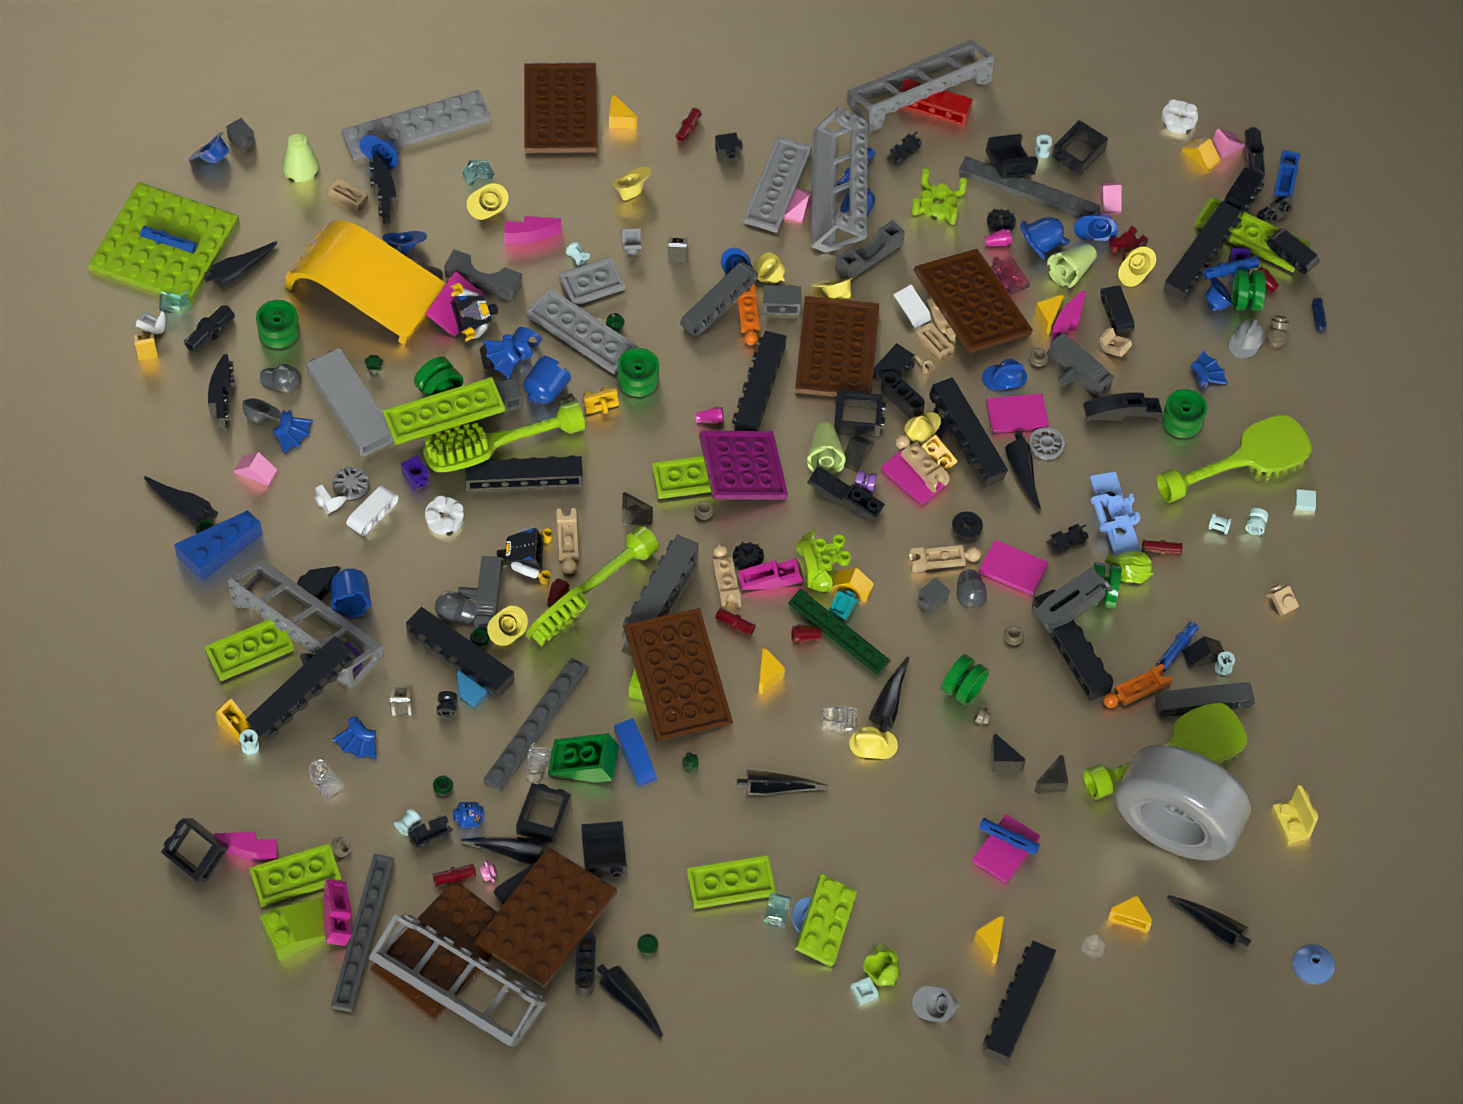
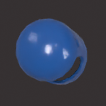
[512,327,542,361]

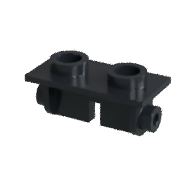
[887,131,922,165]
[1257,195,1293,225]
[1046,524,1089,553]
[407,815,453,847]

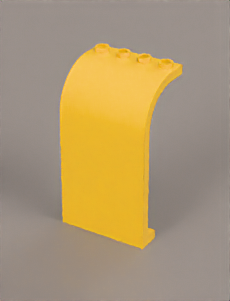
[285,220,446,345]

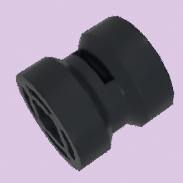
[436,691,458,718]

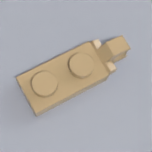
[926,298,956,342]

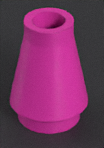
[984,228,1012,247]
[695,406,724,425]

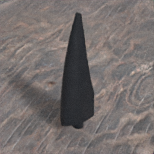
[203,241,278,288]
[1005,432,1041,510]
[144,476,218,524]
[868,657,910,733]
[737,770,829,796]
[461,836,546,865]
[1167,895,1252,949]
[597,964,663,1038]

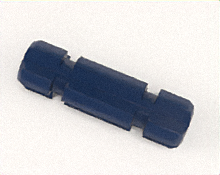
[1312,298,1327,331]

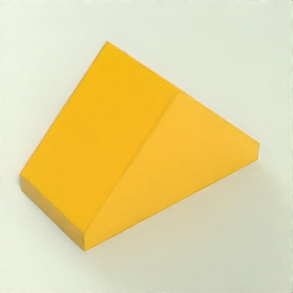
[609,94,638,129]
[1181,138,1220,171]
[1035,295,1064,335]
[134,332,158,361]
[832,567,874,601]
[759,648,785,693]
[215,698,253,742]
[1108,896,1152,932]
[974,916,1004,963]

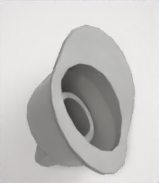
[1228,319,1265,359]
[912,986,960,1022]

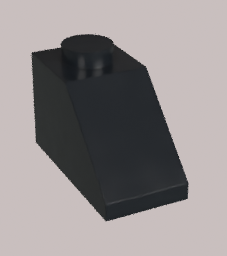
[873,343,915,380]
[297,566,341,601]

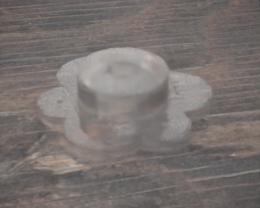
[1081,935,1105,958]

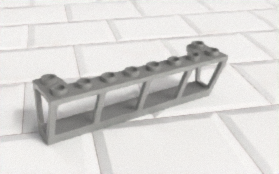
[847,40,995,132]
[811,107,868,253]
[228,559,384,688]
[369,913,546,1047]

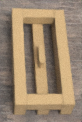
[327,178,369,211]
[916,323,954,361]

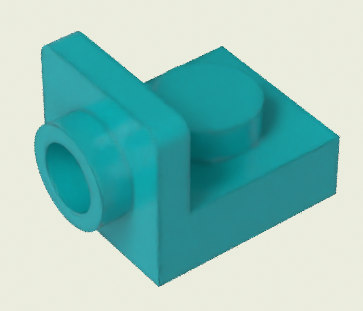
[829,590,860,621]

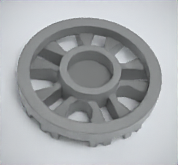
[1029,427,1065,461]
[333,466,369,500]

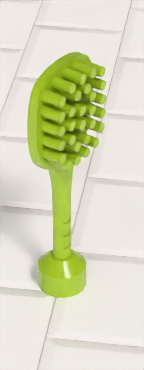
[424,400,585,472]
[1156,415,1312,503]
[525,526,659,647]
[1083,703,1247,800]

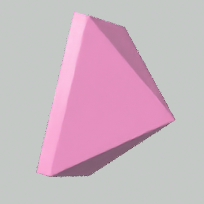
[785,188,812,223]

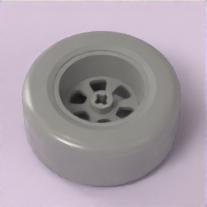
[1115,745,1252,861]

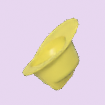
[612,166,652,201]
[467,183,508,220]
[1118,246,1156,287]
[753,252,786,285]
[811,277,854,300]
[904,412,941,446]
[487,606,528,646]
[849,726,898,759]

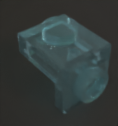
[462,160,495,186]
[159,290,190,316]
[764,893,791,928]

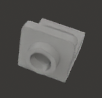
[621,228,642,255]

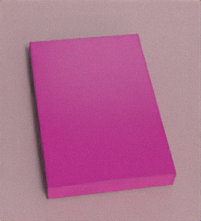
[425,271,484,337]
[986,394,1049,434]
[881,449,949,506]
[979,540,1049,596]
[972,814,1040,884]

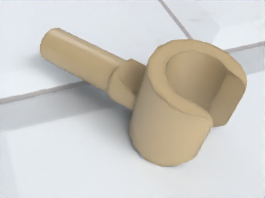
[914,353,934,374]

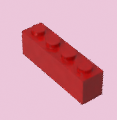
[900,79,973,126]

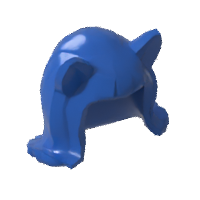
[1020,217,1070,259]

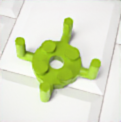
[911,168,967,225]

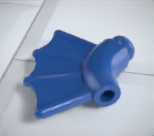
[483,334,521,379]
[1190,350,1228,388]
[272,409,313,453]
[332,716,377,759]

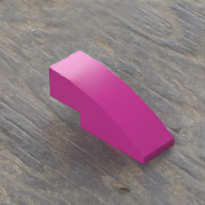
[504,216,562,244]
[1051,291,1086,341]
[738,558,804,590]
[214,832,278,863]
[323,879,352,946]

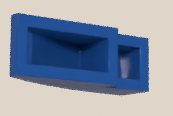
[1274,150,1300,199]
[614,718,657,786]

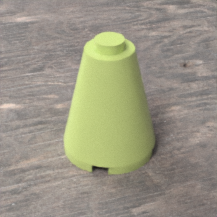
[282,133,319,182]
[1047,244,1097,288]
[807,423,846,475]

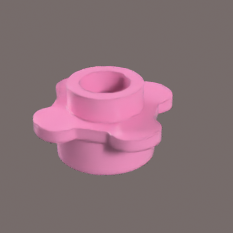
[480,860,497,883]

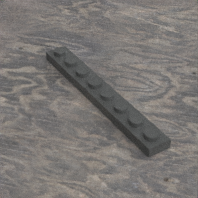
[958,156,1101,218]
[483,657,588,792]
[331,854,395,1013]

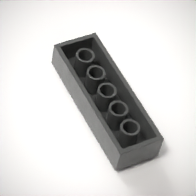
[622,534,699,648]

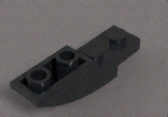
[369,154,397,224]
[208,354,235,429]
[1083,392,1163,421]
[807,466,885,520]

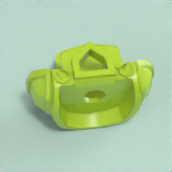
[795,529,851,592]

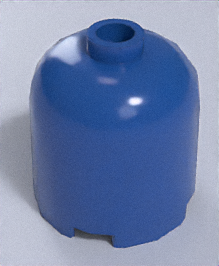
[523,356,571,404]
[331,568,371,619]

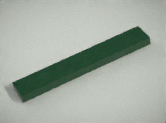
[788,588,891,676]

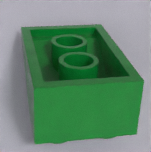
[548,733,619,783]

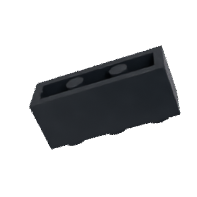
[1224,167,1265,218]

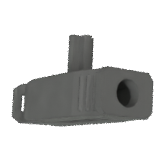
[1047,332,1114,398]
[458,556,503,633]
[1033,566,1113,634]

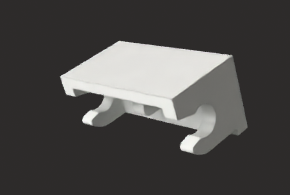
[893,285,931,328]

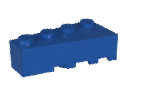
[174,510,263,581]

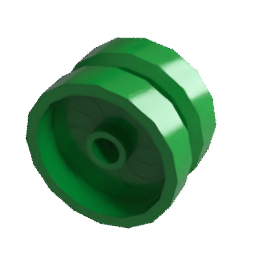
[1232,269,1265,312]
[256,300,300,349]
[617,348,659,397]
[414,356,463,397]
[1162,389,1208,438]
[1093,562,1122,610]
[941,654,989,706]

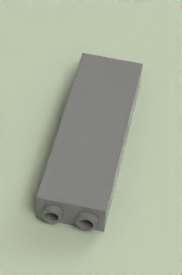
[306,348,394,457]

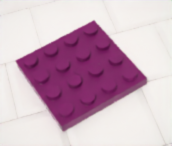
[699,431,788,500]

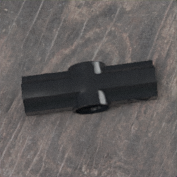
[1244,127,1265,175]
[184,305,235,353]

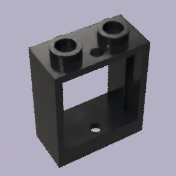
[1052,120,1108,176]
[834,390,886,437]
[516,783,571,846]
[161,818,229,882]

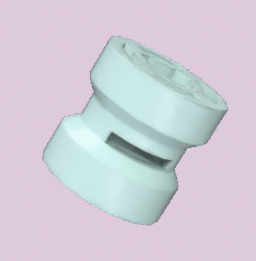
[1245,508,1269,535]

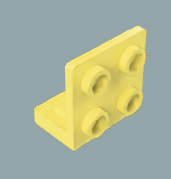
[1271,785,1318,844]

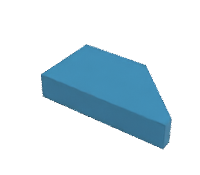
[457,670,487,708]

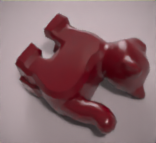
[1109,225,1149,261]

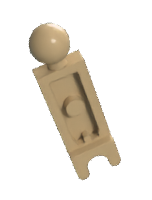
[895,434,949,493]
[556,508,579,574]
[712,544,741,610]
[909,545,981,573]

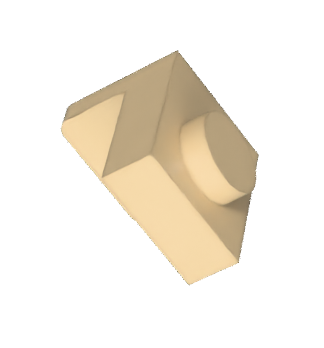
[1099,327,1132,357]
[1265,584,1299,615]

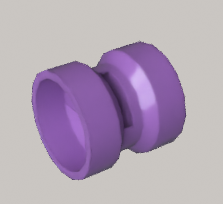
[855,470,877,493]

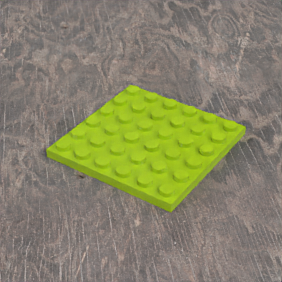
[88,182,239,304]

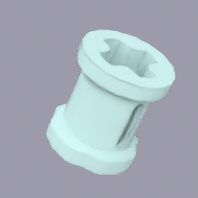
[1035,134,1052,158]
[566,242,590,266]
[1208,513,1232,535]
[1214,651,1235,676]
[239,729,259,755]
[394,809,422,836]

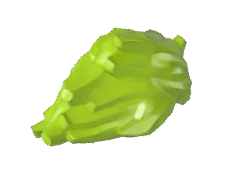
[1104,551,1153,584]
[863,942,900,987]

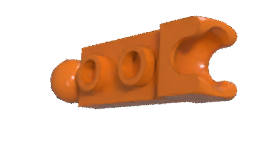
[737,284,760,346]
[1103,664,1172,708]

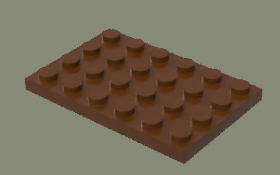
[524,63,597,153]
[913,249,1033,354]
[795,296,879,397]
[623,608,733,742]
[475,847,618,989]
[370,881,498,1021]

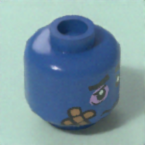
[453,801,484,828]

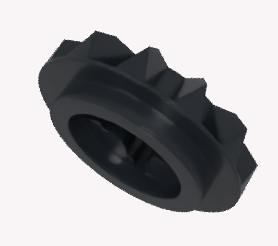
[987,208,1016,232]
[952,511,983,540]
[733,541,764,569]

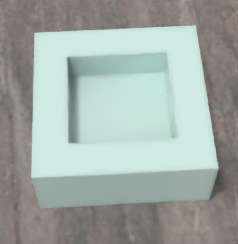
[1295,489,1316,511]
[850,977,879,1006]

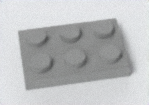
[559,257,625,305]

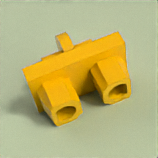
[583,386,619,415]
[921,434,958,471]

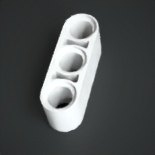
[346,485,399,536]

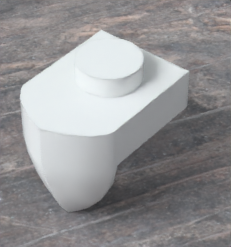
[136,311,166,334]
[314,485,347,514]

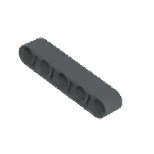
[680,262,758,336]
[1155,682,1255,717]

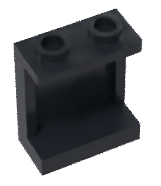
[985,134,1038,179]
[581,821,627,878]

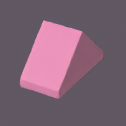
[1213,128,1245,159]
[1098,182,1122,214]
[234,452,278,486]

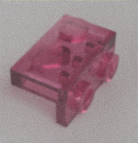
[991,256,1030,295]

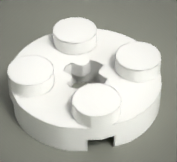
[1161,100,1198,134]
[425,496,464,535]

